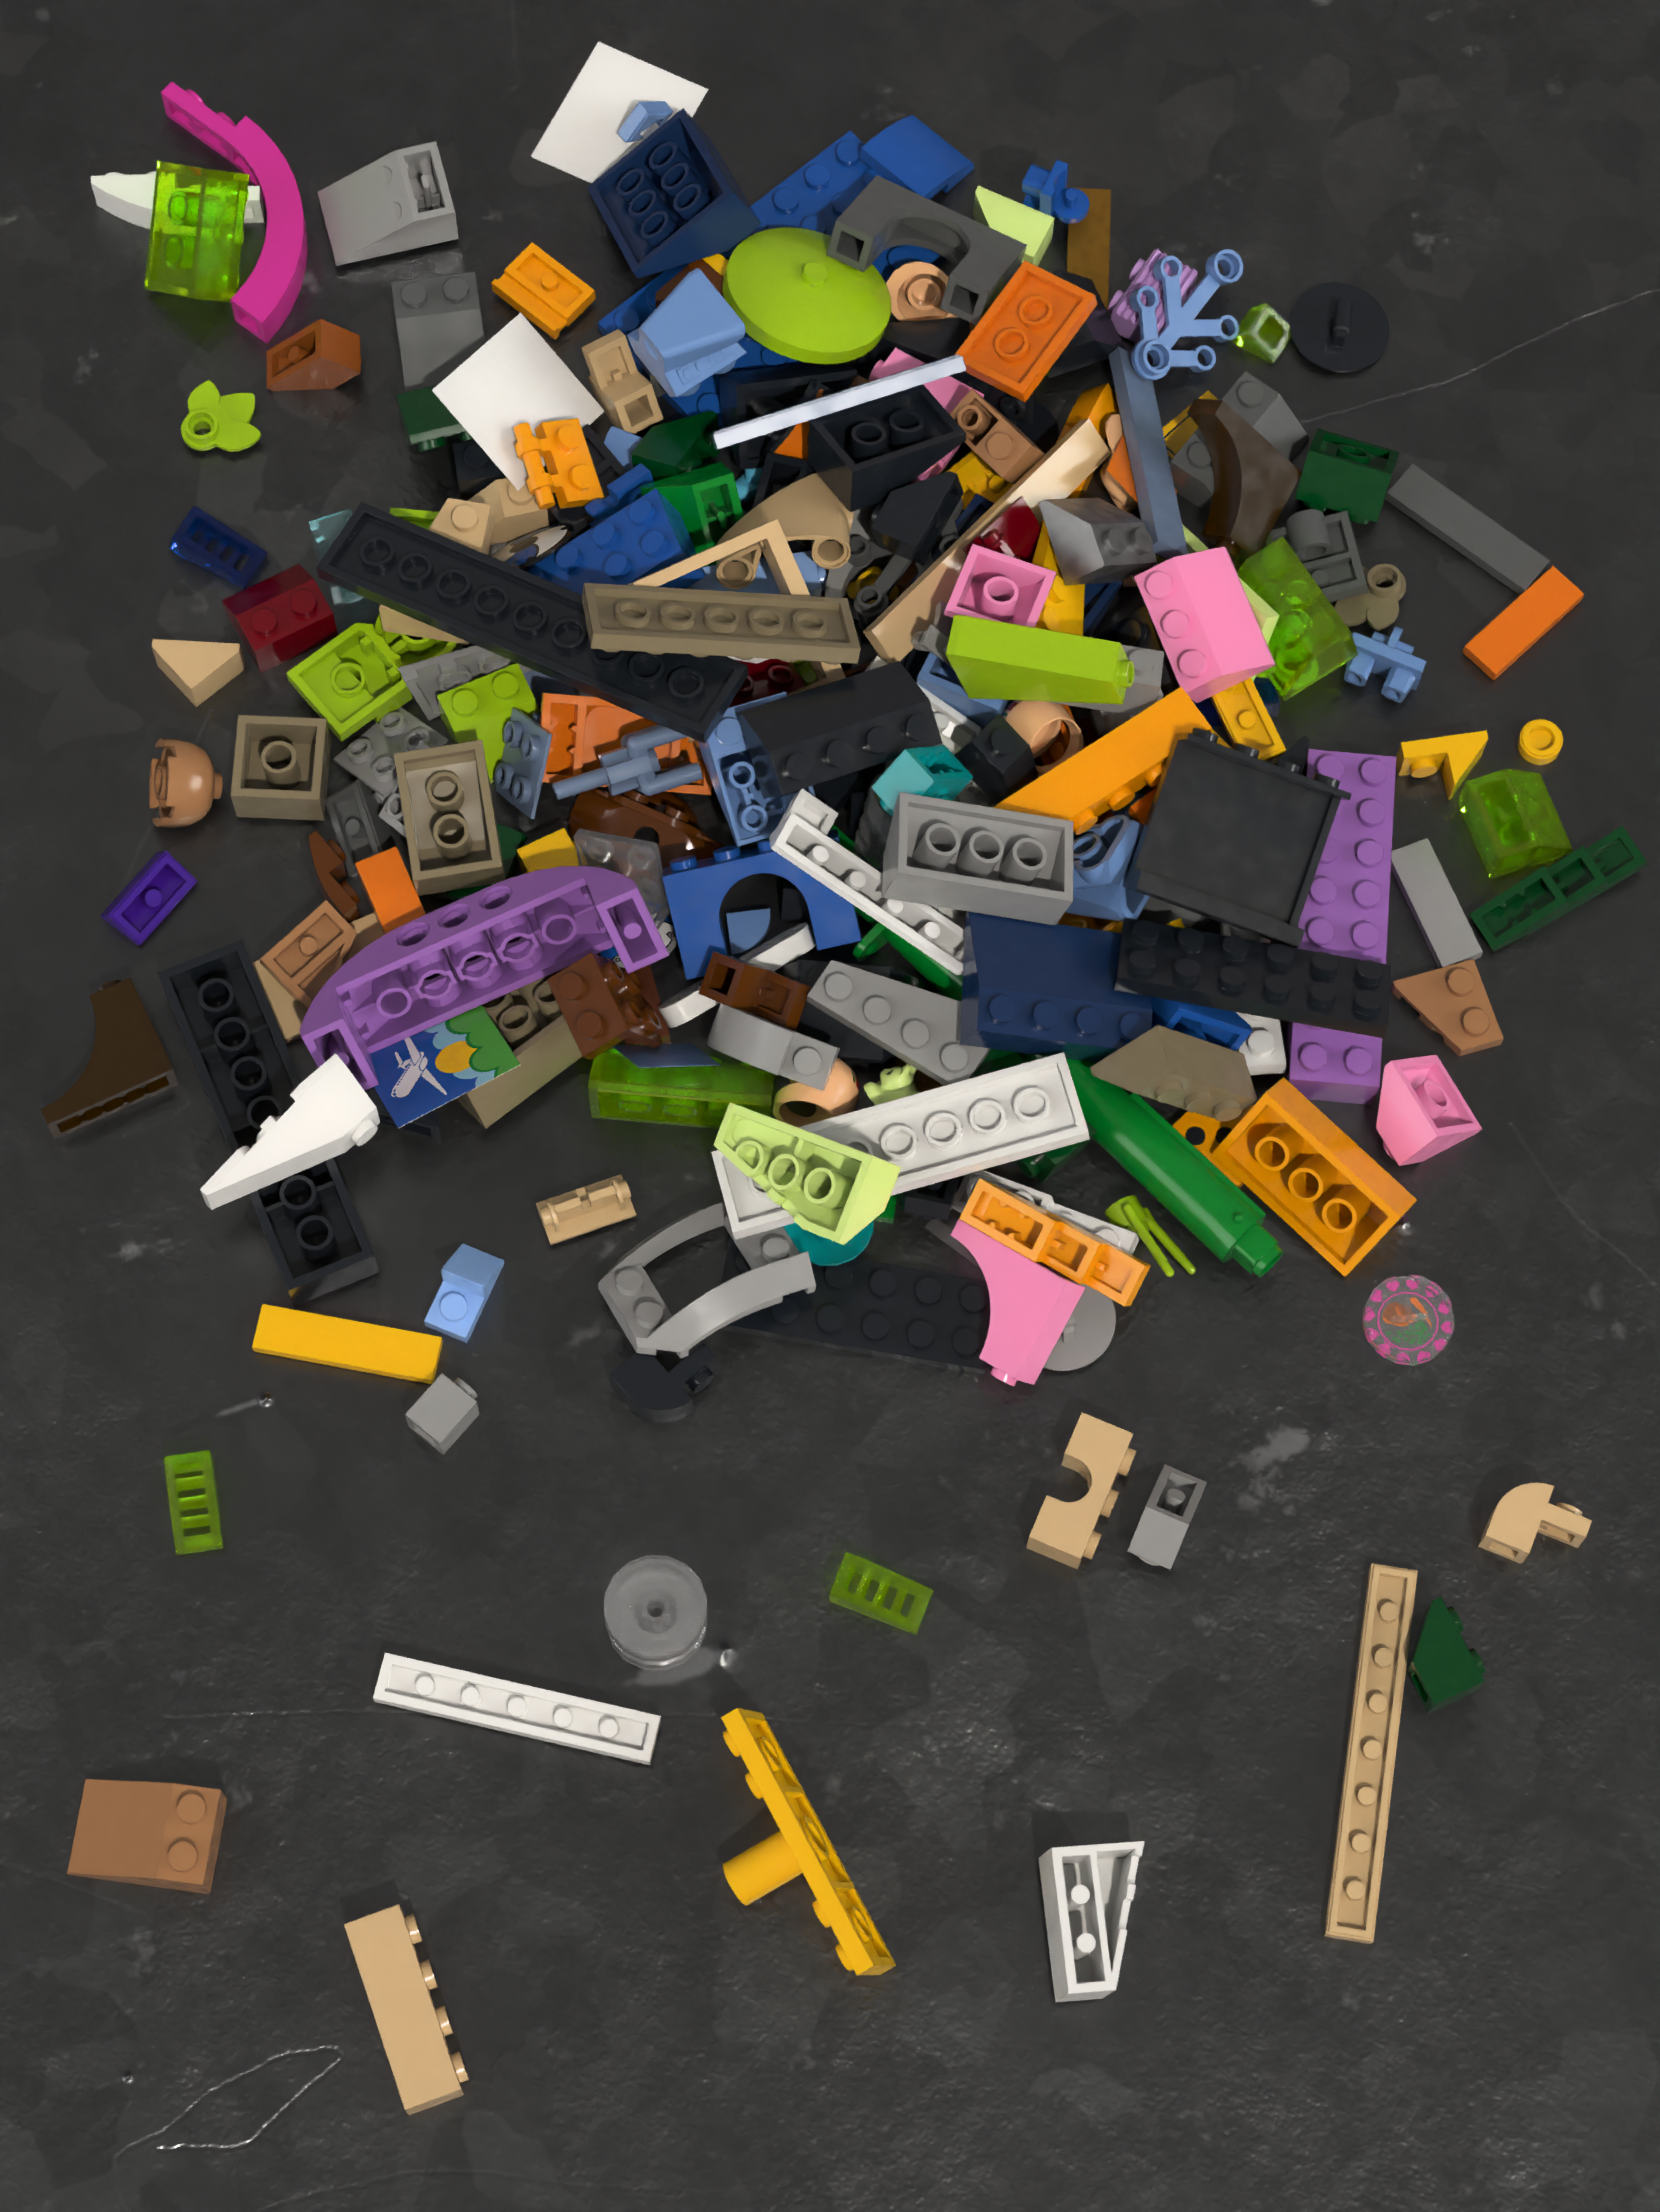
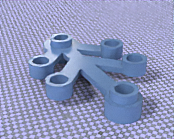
[1130,249,1243,381]

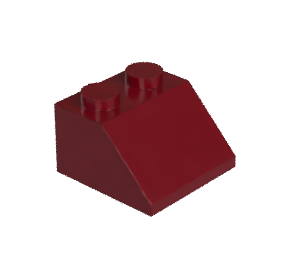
[221,564,338,674]

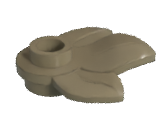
[1331,564,1406,631]

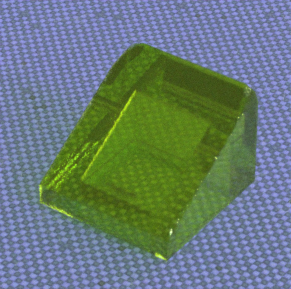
[1232,303,1291,363]

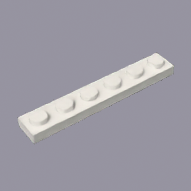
[373,1653,661,1765]

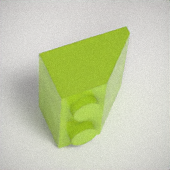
[437,663,540,784]

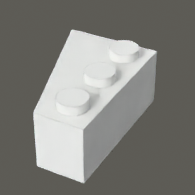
[1038,1841,1144,2002]

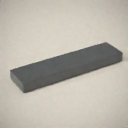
[1385,463,1550,595]

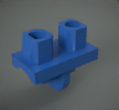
[1022,160,1089,232]

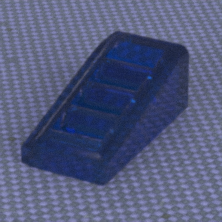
[168,505,268,588]

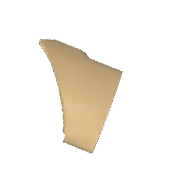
[716,473,854,589]

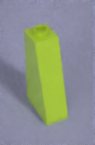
[946,615,1134,704]

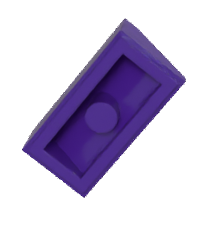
[100,851,198,946]

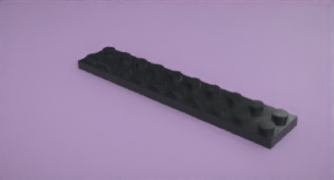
[316,502,749,744]

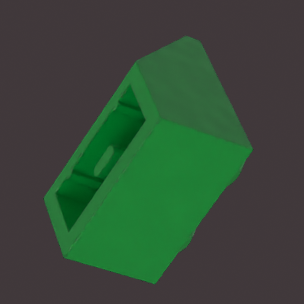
[639,462,744,567]

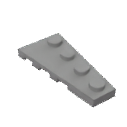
[807,960,991,1086]

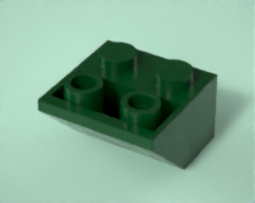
[395,385,473,452]

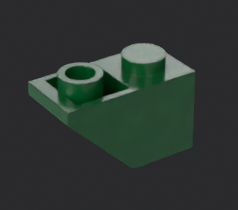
[631,411,721,482]
[1406,1597,1485,1714]

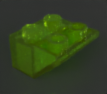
[1458,768,1573,879]

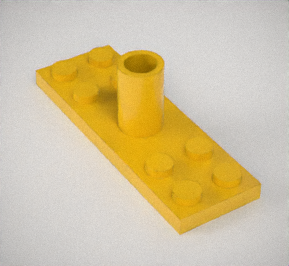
[721,1708,897,1975]

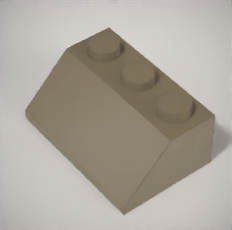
[1090,1025,1257,1122]

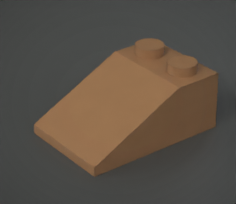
[67,1779,227,1894]

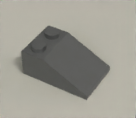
[391,272,485,392]

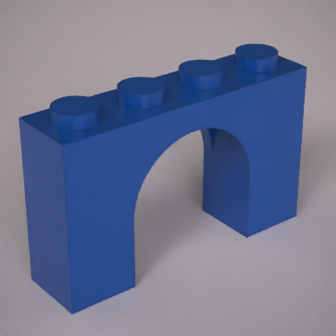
[662,829,862,980]

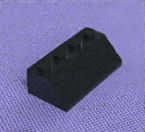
[737,661,943,799]

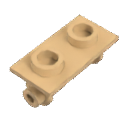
[536,1174,637,1245]

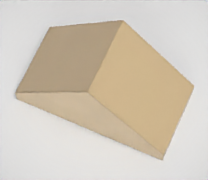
[152,639,245,707]

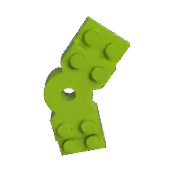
[286,507,463,742]

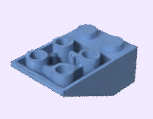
[698,692,816,847]

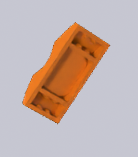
[540,693,712,795]

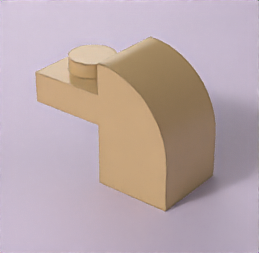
[581,329,664,434]
[1478,1482,1592,1564]

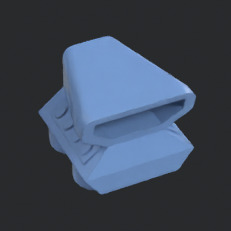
[627,268,747,397]
[1066,815,1150,922]

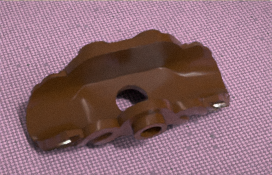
[568,788,725,881]

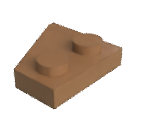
[1391,959,1504,1056]

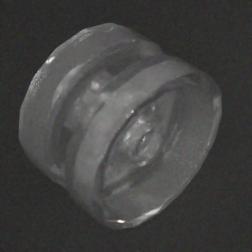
[604,1555,708,1671]

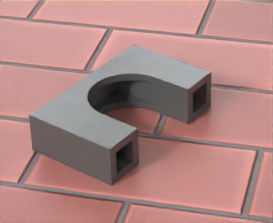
[826,175,1027,325]

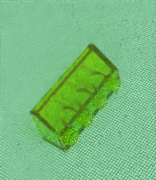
[588,1049,776,1129]

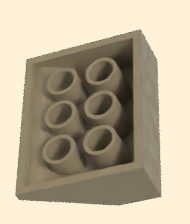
[456,967,582,1129]

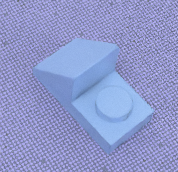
[424,1243,505,1343]

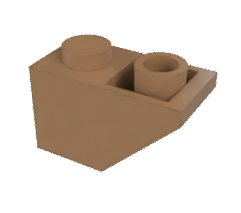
[950,389,1045,485]

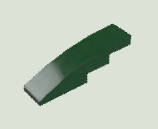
[1469,826,1648,952]

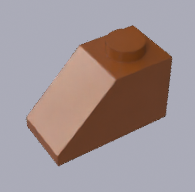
[266,319,361,391]

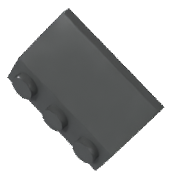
[1170,371,1310,514]

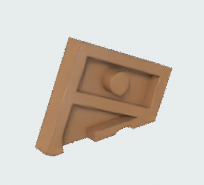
[260,900,357,1012]

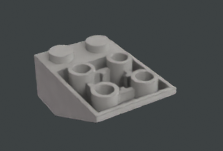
[317,141,459,266]

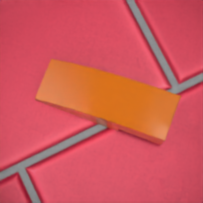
[355,846,426,935]

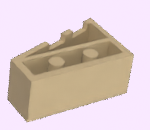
[379,498,494,645]

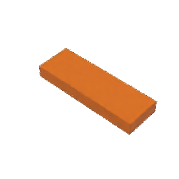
[1462,566,1584,681]

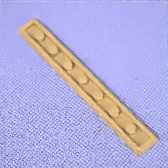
[863,419,1112,664]
[1324,1563,1418,1944]

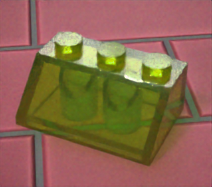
[144,161,249,302]
[1237,536,1358,702]

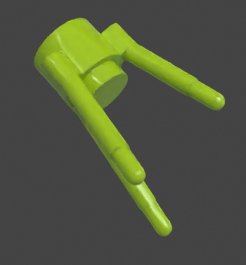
[1105,1195,1196,1277]

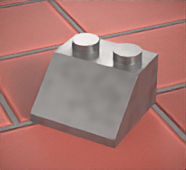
[1039,497,1157,585]

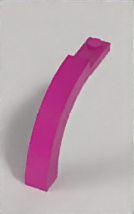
[161,82,308,344]

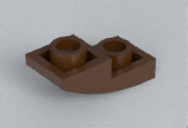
[309,830,360,923]

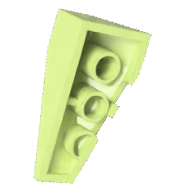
[713,1102,901,1245]

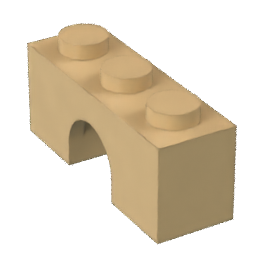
[1026,1412,1137,1570]

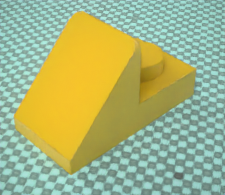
[1396,730,1488,800]

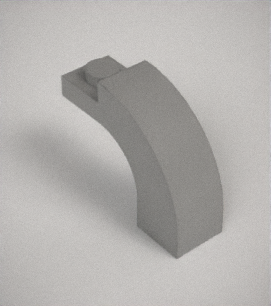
[706,1003,840,1091]

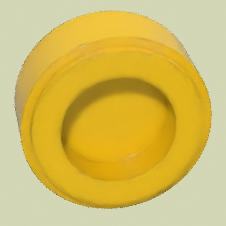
[1517,719,1563,765]

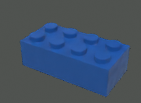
[524,488,706,595]

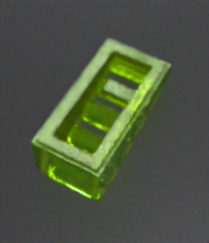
[164,1450,224,1555]
[829,1552,933,1635]

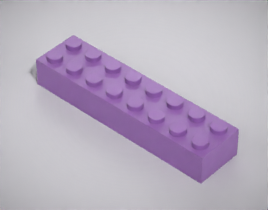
[1284,749,1396,1105]

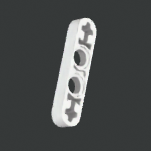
[658,923,816,1028]

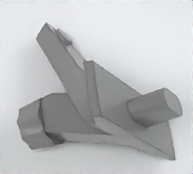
[911,601,953,668]

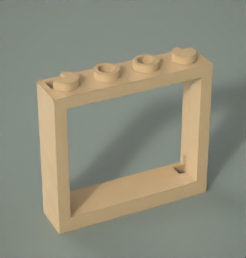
[627,519,846,748]

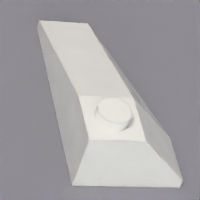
[200,1053,380,1210]

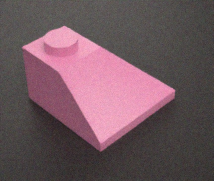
[944,544,1056,628]
[1376,1055,1482,1166]

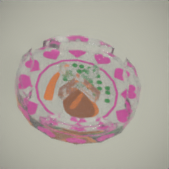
[1362,1275,1455,1366]

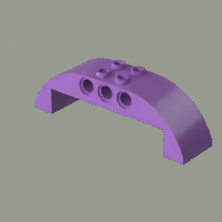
[299,866,669,1091]

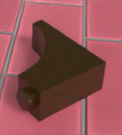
[1187,399,1302,561]
[40,977,179,1139]

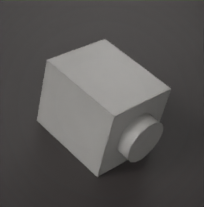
[405,1373,480,1455]

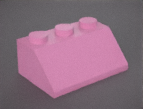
[1134,547,1276,703]

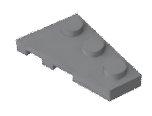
[398,645,532,721]

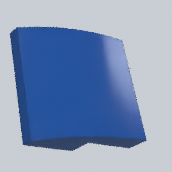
[859,115,975,200]

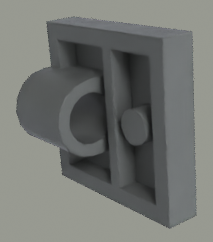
[1265,509,1368,614]

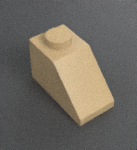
[468,478,549,545]

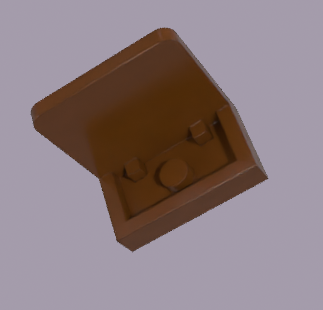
[547,952,663,1060]

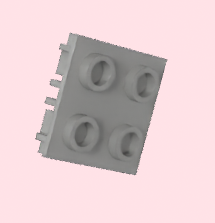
[333,707,450,807]

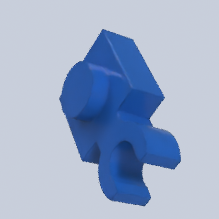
[584,463,654,528]

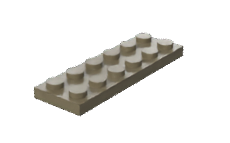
[582,583,861,665]

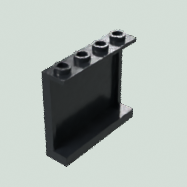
[1123,728,1352,947]

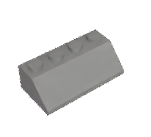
[882,792,1073,925]

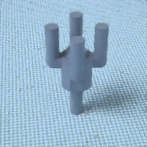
[552,724,703,800]

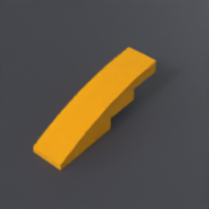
[959,1178,1151,1306]

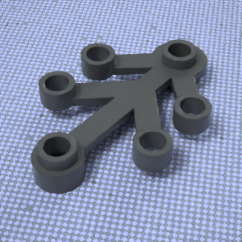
[848,497,963,625]

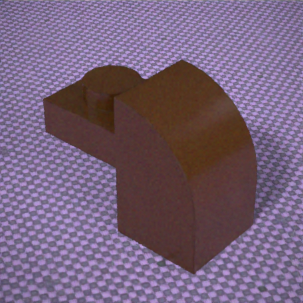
[698,951,811,1029]

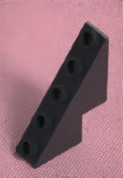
[856,317,1034,425]

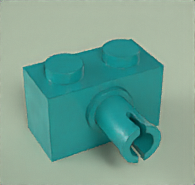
[871,745,973,816]

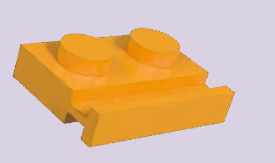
[491,242,596,339]

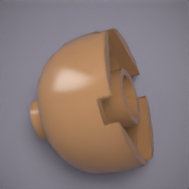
[149,738,223,828]

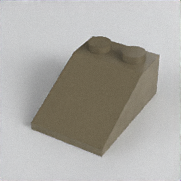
[394,740,506,896]

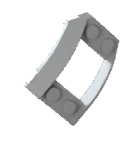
[598,1201,816,1358]

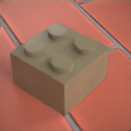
[231,715,331,821]

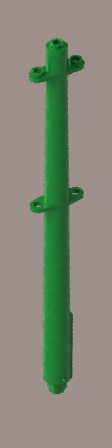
[830,824,1284,1278]

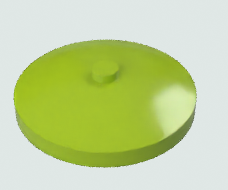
[722,227,891,364]

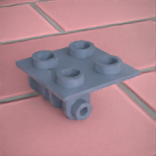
[494,707,553,819]

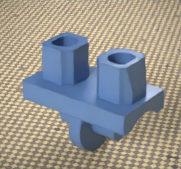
[1343,626,1427,703]

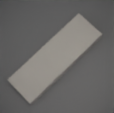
[1391,838,1483,969]

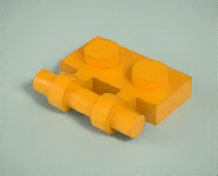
[513,418,604,510]

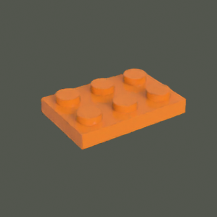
[955,260,1098,402]

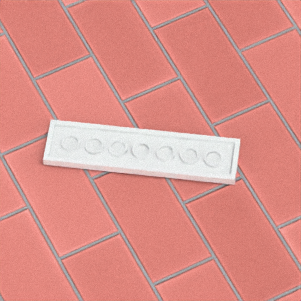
[711,1052,1090,1240]

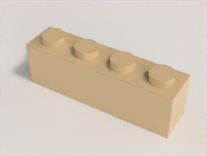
[344,1904,469,2115]

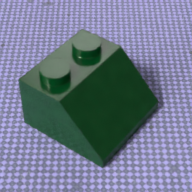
[1295,428,1399,524]

